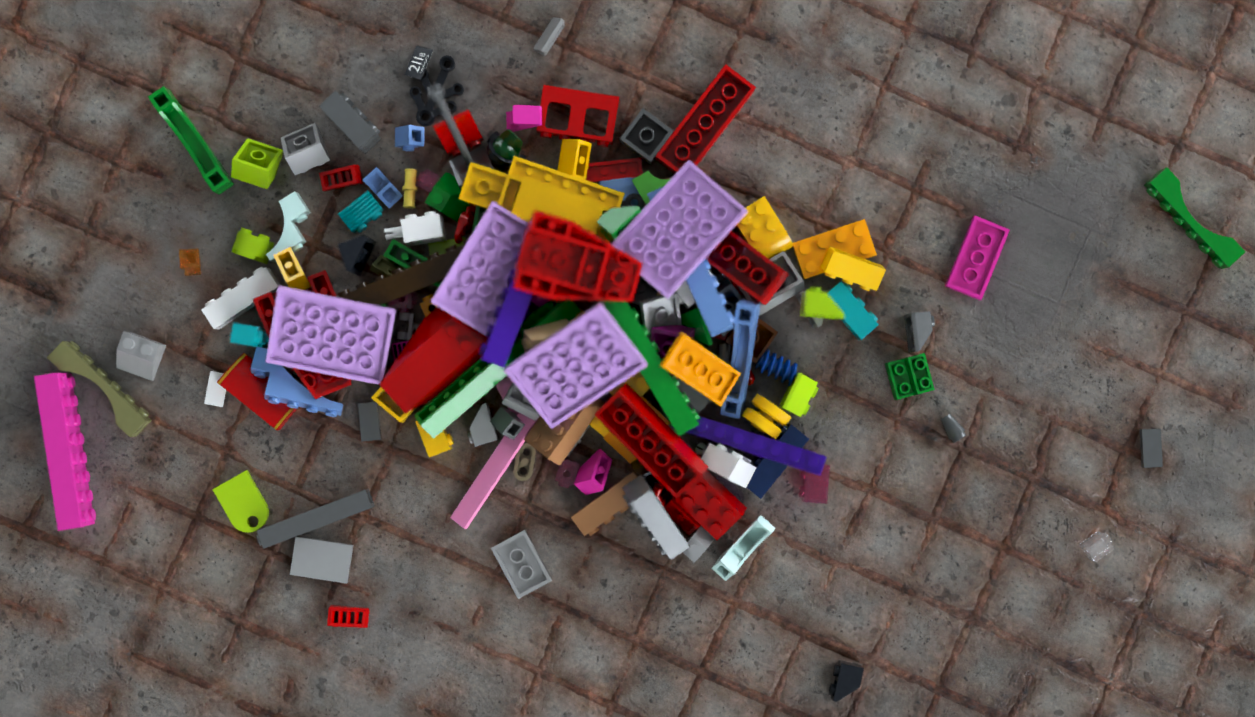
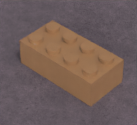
[524,398,604,466]

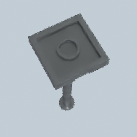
[429,84,494,190]

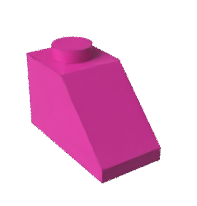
[574,449,612,495]

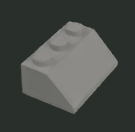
[736,251,805,316]

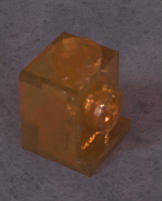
[179,248,201,276]

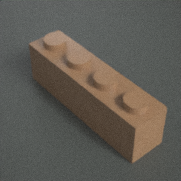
[571,471,637,536]

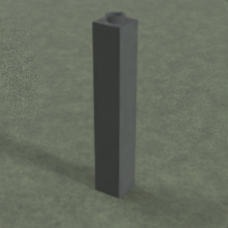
[256,489,375,549]

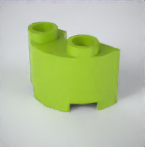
[231,227,275,264]

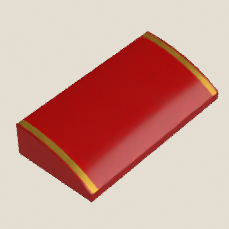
[217,353,297,430]

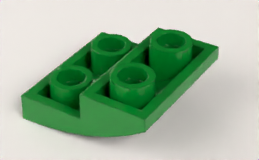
[884,353,935,400]

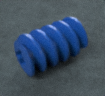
[755,349,797,386]

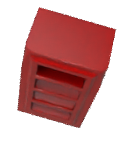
[319,164,363,192]
[327,605,370,628]

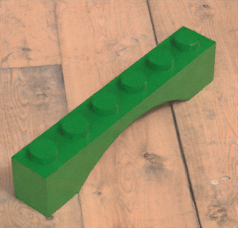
[148,86,235,195]
[1144,167,1245,269]

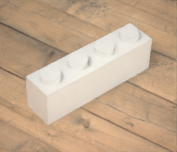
[202,267,281,330]

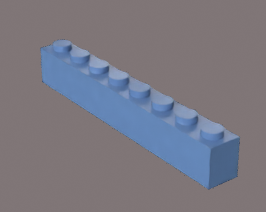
[647,186,735,337]

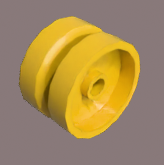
[741,393,791,440]

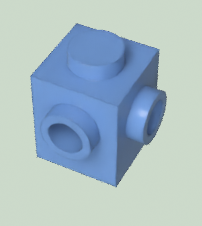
[395,125,424,151]

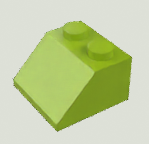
[231,138,283,189]
[800,287,845,320]
[779,372,819,417]

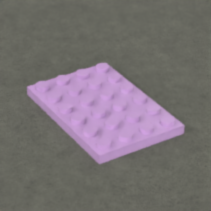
[612,160,748,299]
[431,201,528,337]
[266,286,396,385]
[504,302,647,429]

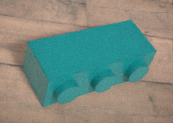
[827,281,879,340]
[230,323,269,348]

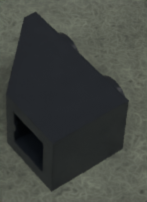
[829,660,864,702]

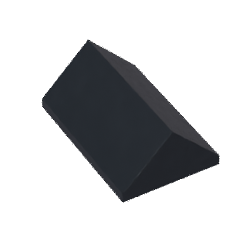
[337,235,377,276]

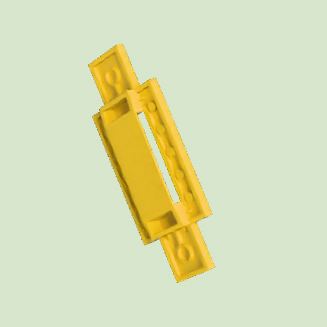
[459,156,625,244]

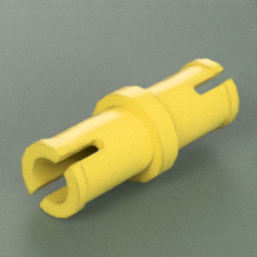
[402,169,418,209]

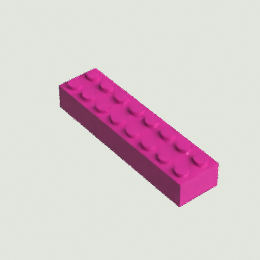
[34,373,96,531]

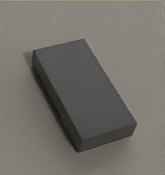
[358,402,382,442]
[1139,428,1163,468]

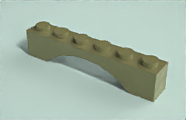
[47,341,152,437]

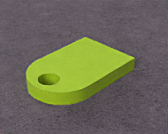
[212,470,269,533]

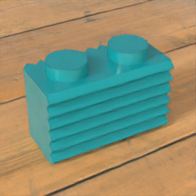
[338,190,384,234]

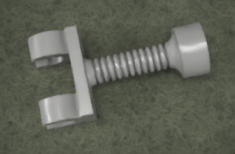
[397,313,420,340]

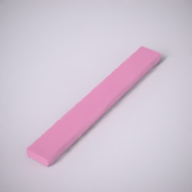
[450,413,541,529]

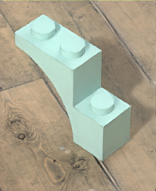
[266,191,311,262]
[711,515,775,581]

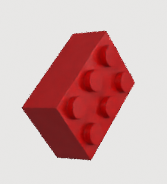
[675,470,747,540]

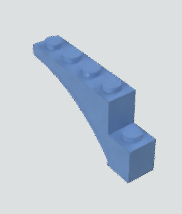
[251,347,343,417]

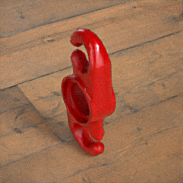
[454,203,476,244]

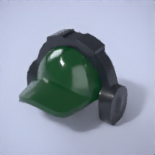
[487,129,527,167]

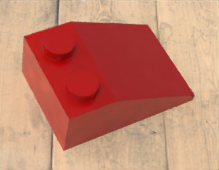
[433,109,484,157]

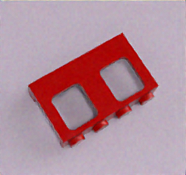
[536,85,619,147]

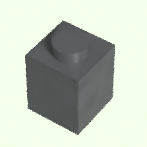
[490,406,525,440]

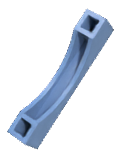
[720,299,761,419]

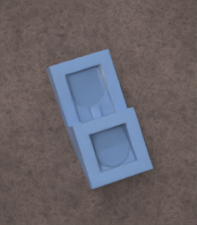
[362,167,403,208]

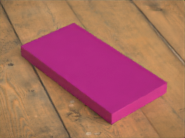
[945,215,1010,301]

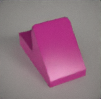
[506,105,542,132]

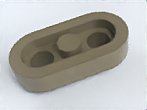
[513,442,536,481]

